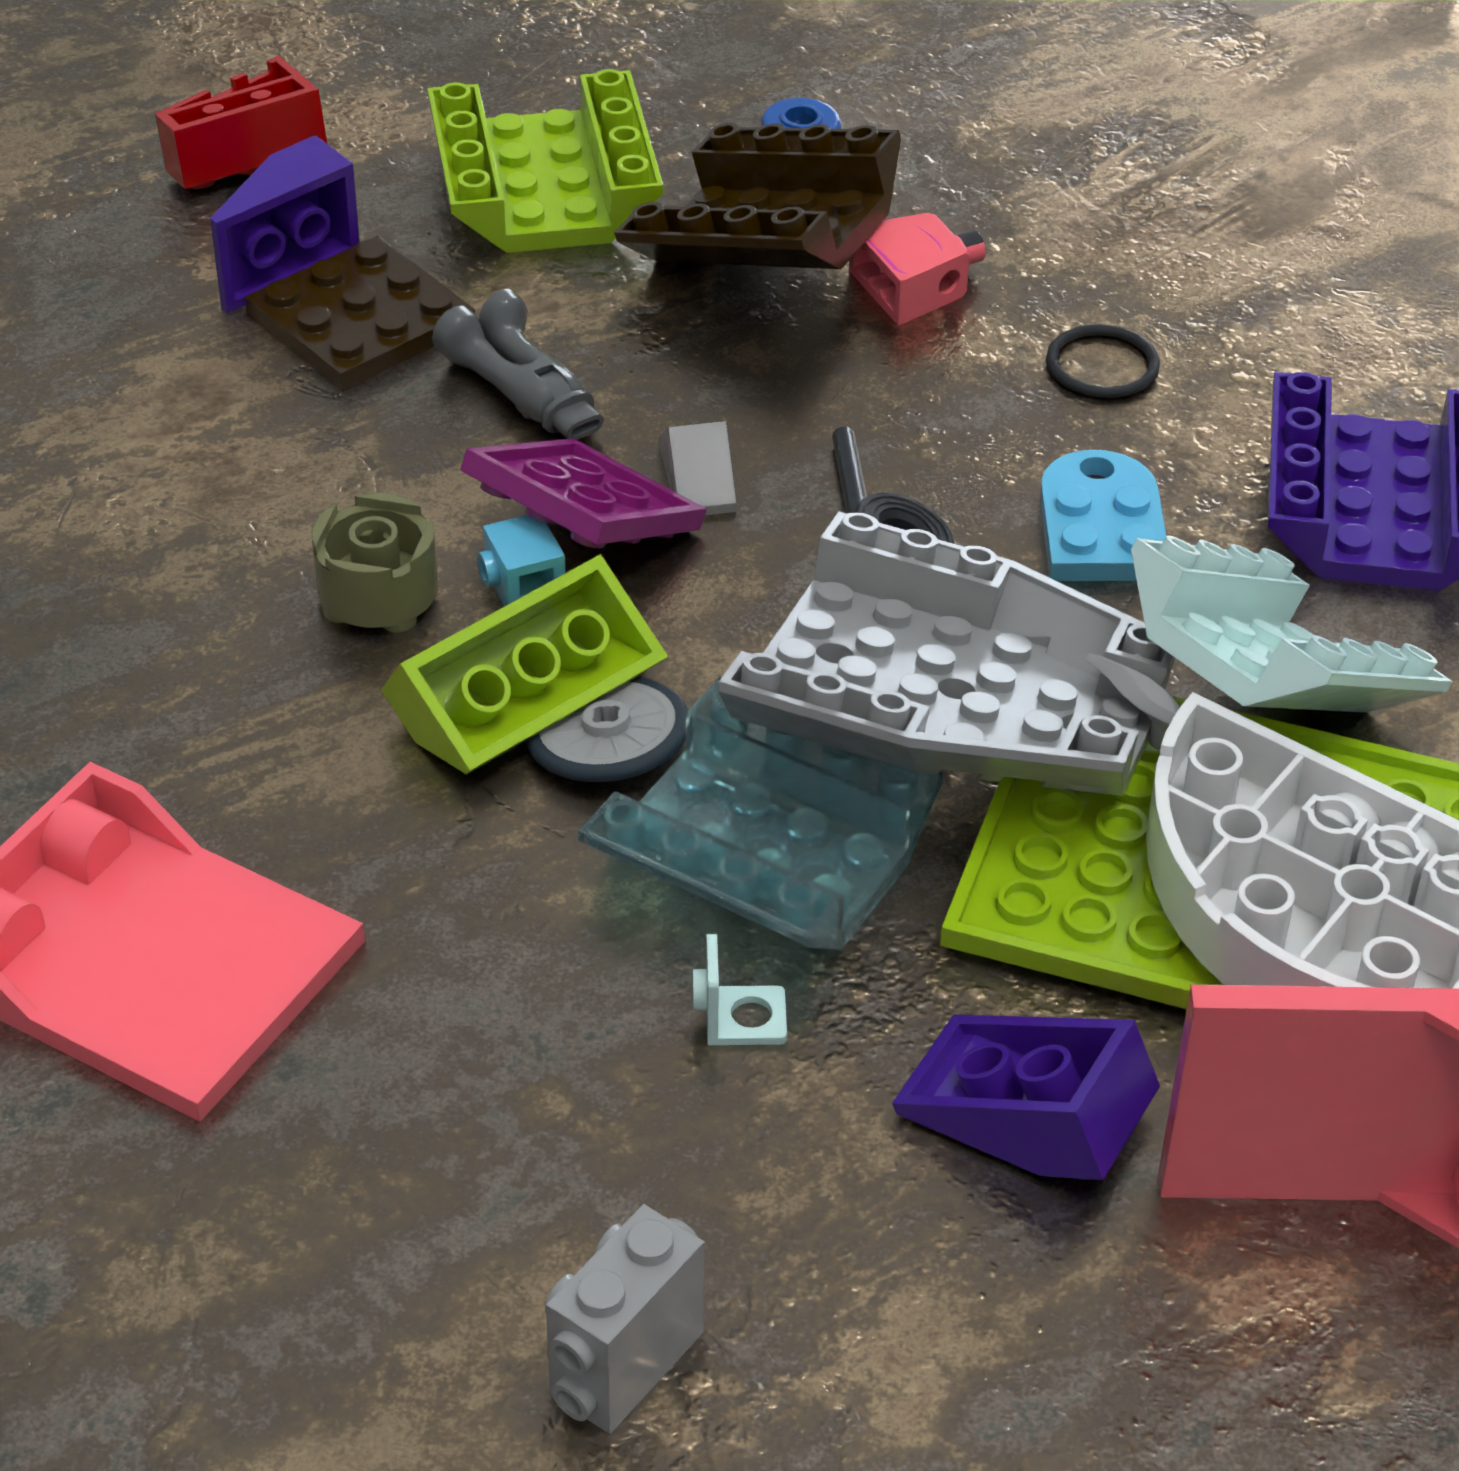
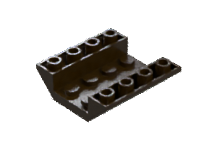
[614,123,901,269]

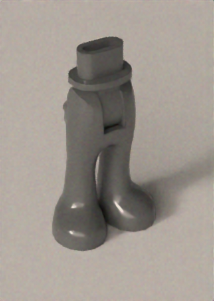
[432,289,604,440]

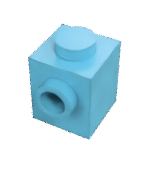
[477,515,565,607]

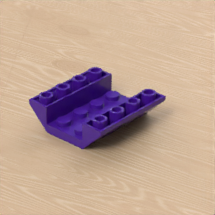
[1267,372,1459,591]

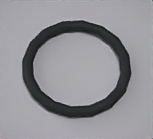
[1046,324,1160,398]

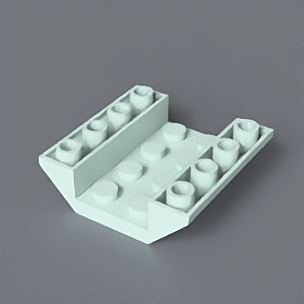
[1131,536,1453,712]

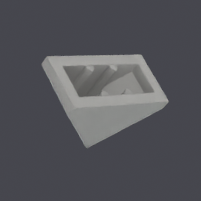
[659,421,736,515]

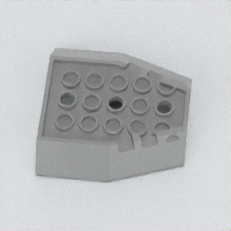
[718,511,1175,796]

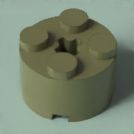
[312,493,438,632]

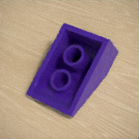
[210,135,360,313]
[892,1014,1160,1180]

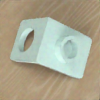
[693,934,787,1046]

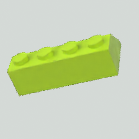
[381,554,669,775]

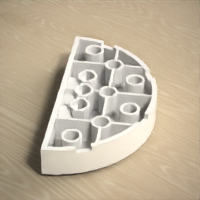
[1146,692,1459,988]

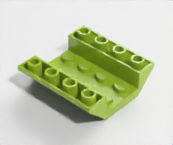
[427,69,663,253]

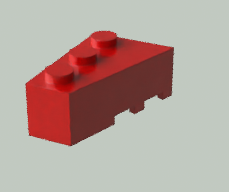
[155,55,328,189]

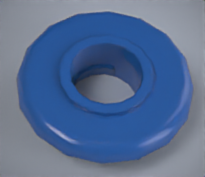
[761,98,841,129]

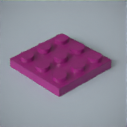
[460,439,707,548]

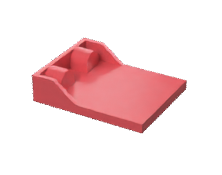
[0,761,365,1122]
[1158,984,1459,1249]

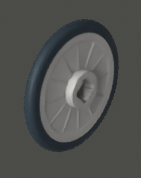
[526,677,690,782]

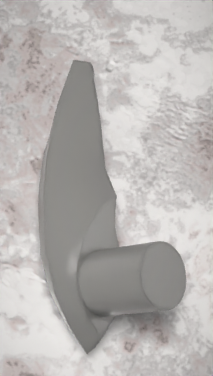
[1084,653,1180,750]

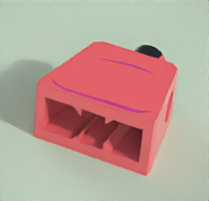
[849,213,986,325]

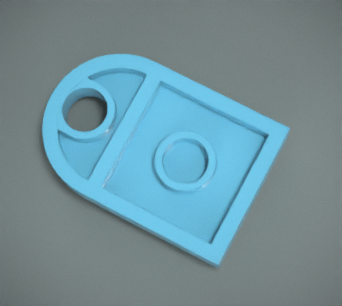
[1040,450,1167,581]

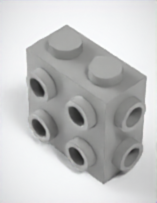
[545,1204,705,1434]

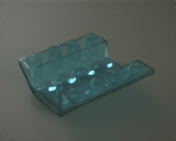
[578,676,943,950]

